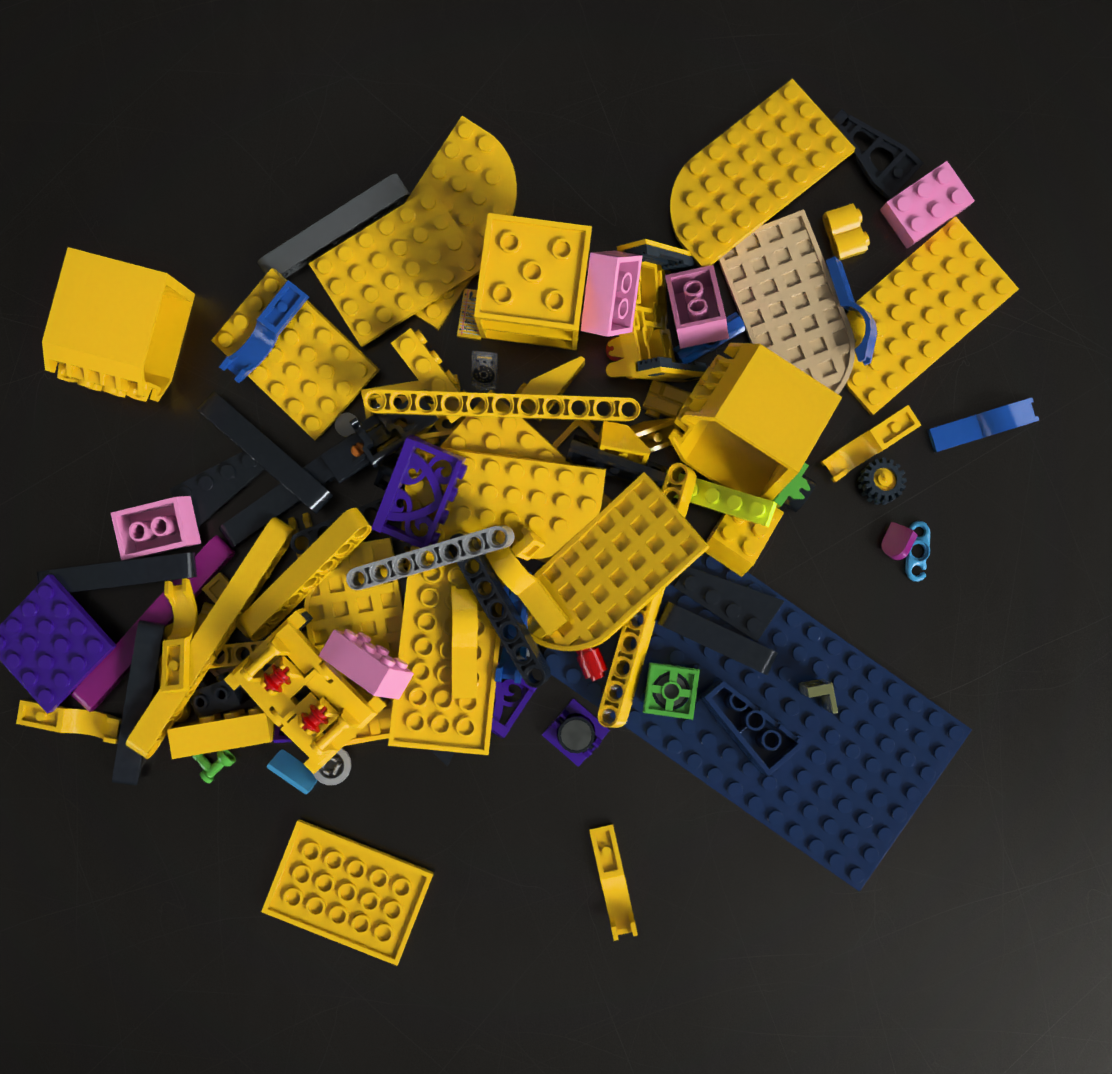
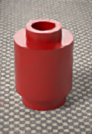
[576,647,608,682]

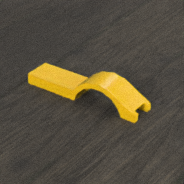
[820,405,921,483]
[486,531,569,635]
[161,578,198,693]
[451,586,478,699]
[16,699,122,744]
[589,824,638,941]

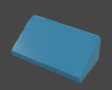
[267,749,318,794]

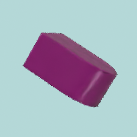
[881,522,918,560]

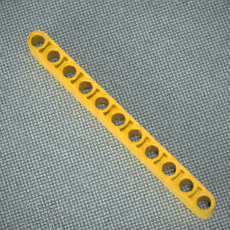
[363,389,641,422]
[597,463,697,728]
[126,517,296,759]

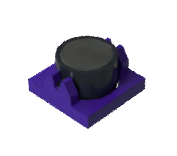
[542,698,610,767]

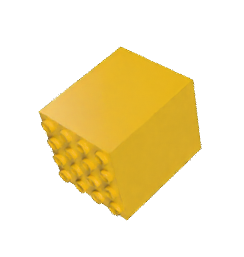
[474,213,592,350]

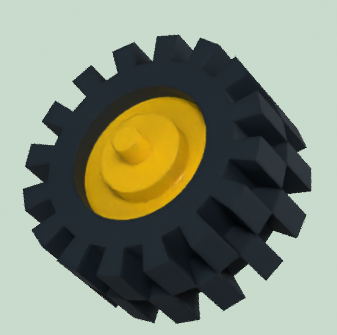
[858,458,907,505]

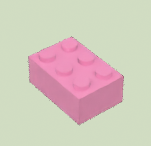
[880,161,975,249]
[580,251,642,337]
[665,265,729,349]
[111,496,201,561]
[319,629,414,699]

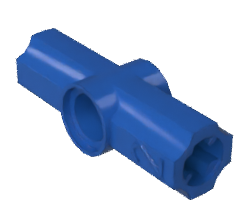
[673,312,746,364]

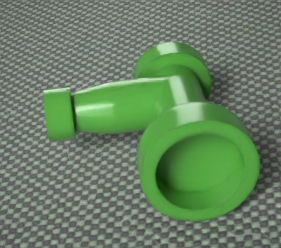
[192,750,236,784]

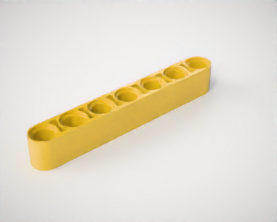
[239,508,372,641]

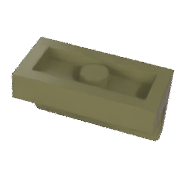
[798,678,838,714]

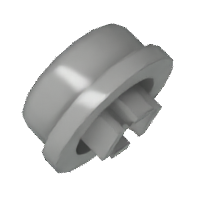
[313,748,352,785]

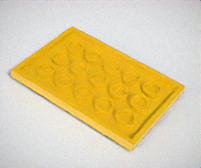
[309,186,481,347]
[211,268,380,441]
[261,819,434,966]

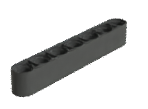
[257,174,411,278]

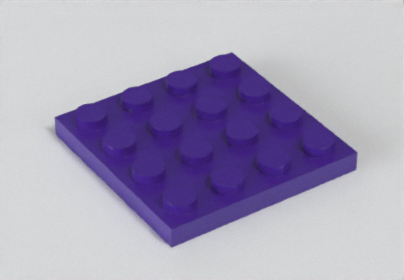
[0,574,117,714]

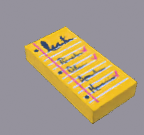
[457,288,482,341]

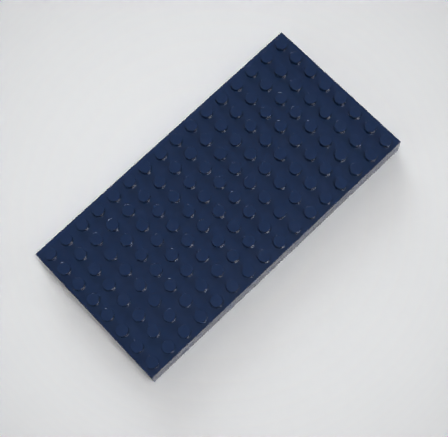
[542,552,972,892]

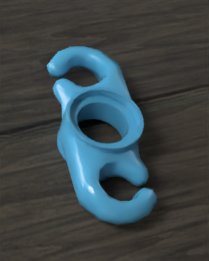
[905,521,931,582]

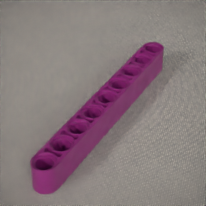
[71,535,236,712]

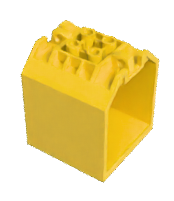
[42,247,195,402]
[668,343,842,501]

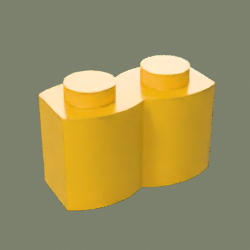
[822,203,870,261]

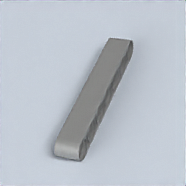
[346,525,515,590]

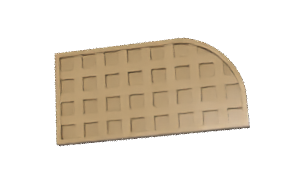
[718,209,855,394]

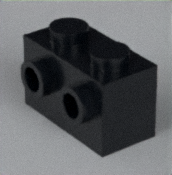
[189,671,250,721]

